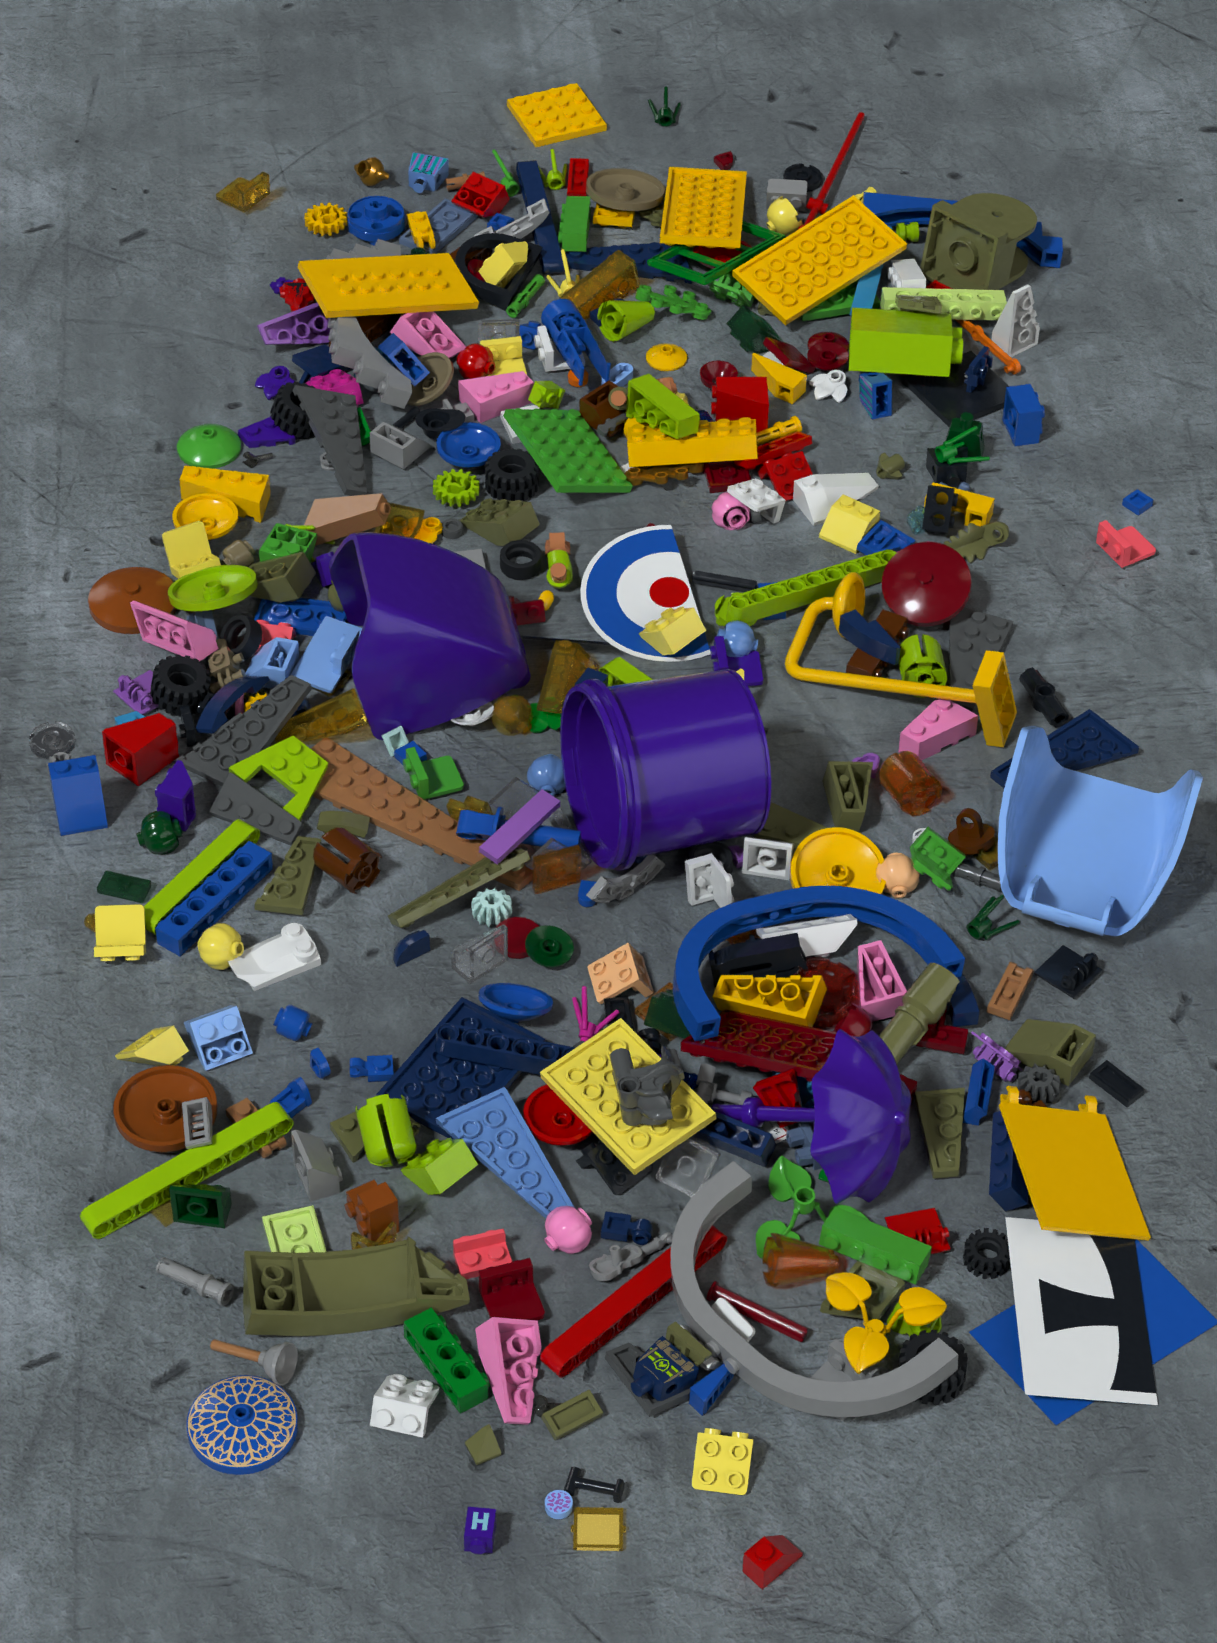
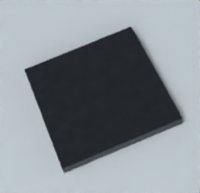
[903,351,1009,427]

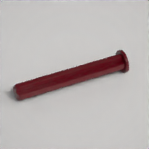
[706,1281,808,1342]

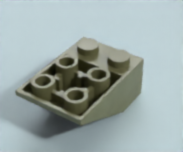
[459,498,540,546]
[1004,1019,1096,1086]

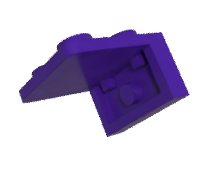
[710,636,764,686]

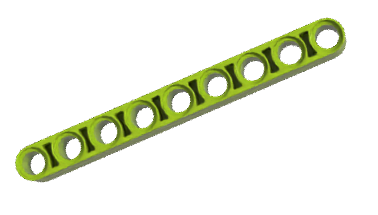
[726,550,897,623]
[80,1102,294,1239]

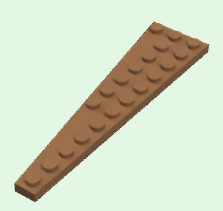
[310,737,535,891]

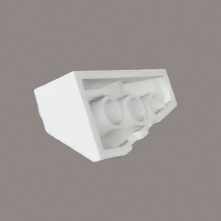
[992,284,1040,357]

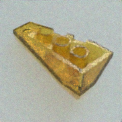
[537,640,599,714]

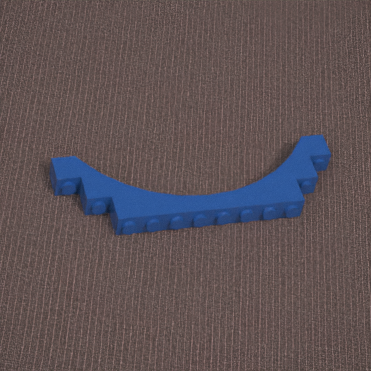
[862,192,1063,268]

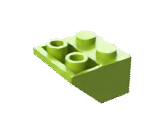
[401,1138,478,1195]

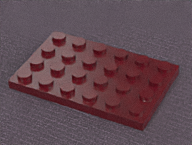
[681,1010,852,1082]

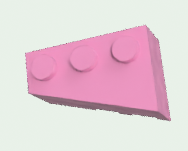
[458,371,534,423]
[898,699,978,762]

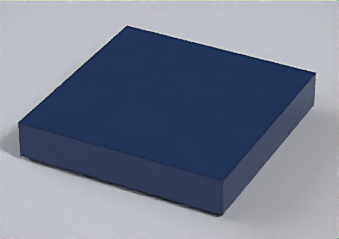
[292,344,350,377]

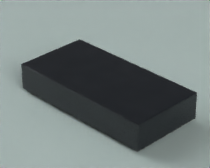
[1089,1060,1145,1108]

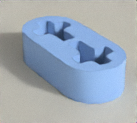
[601,363,633,387]

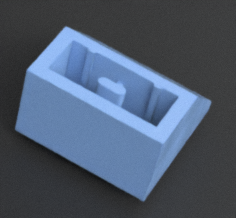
[246,637,300,689]
[184,1005,253,1071]

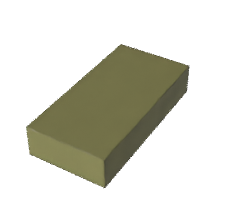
[541,1390,603,1441]

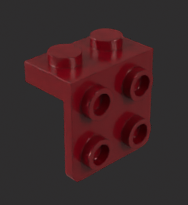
[479,1258,545,1321]

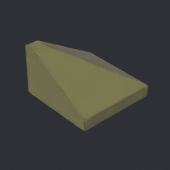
[465,1424,502,1465]

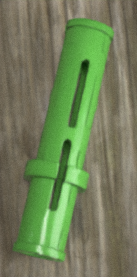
[506,274,545,318]

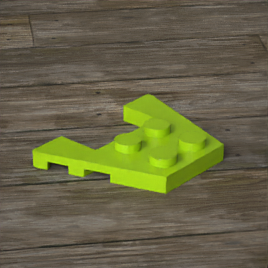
[229,736,328,821]

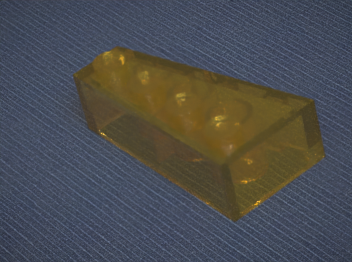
[560,250,640,320]

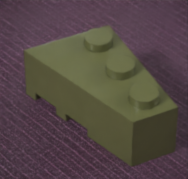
[822,761,873,832]

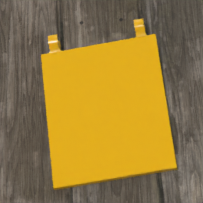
[999,1086,1151,1241]

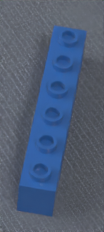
[156,841,273,957]

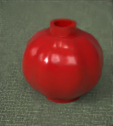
[457,343,495,380]

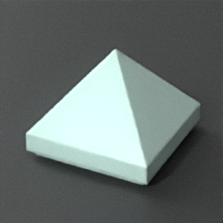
[381,726,409,757]

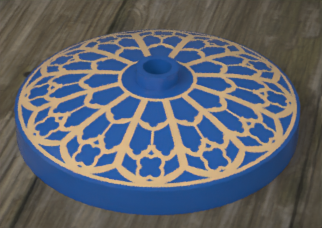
[187,1375,298,1475]

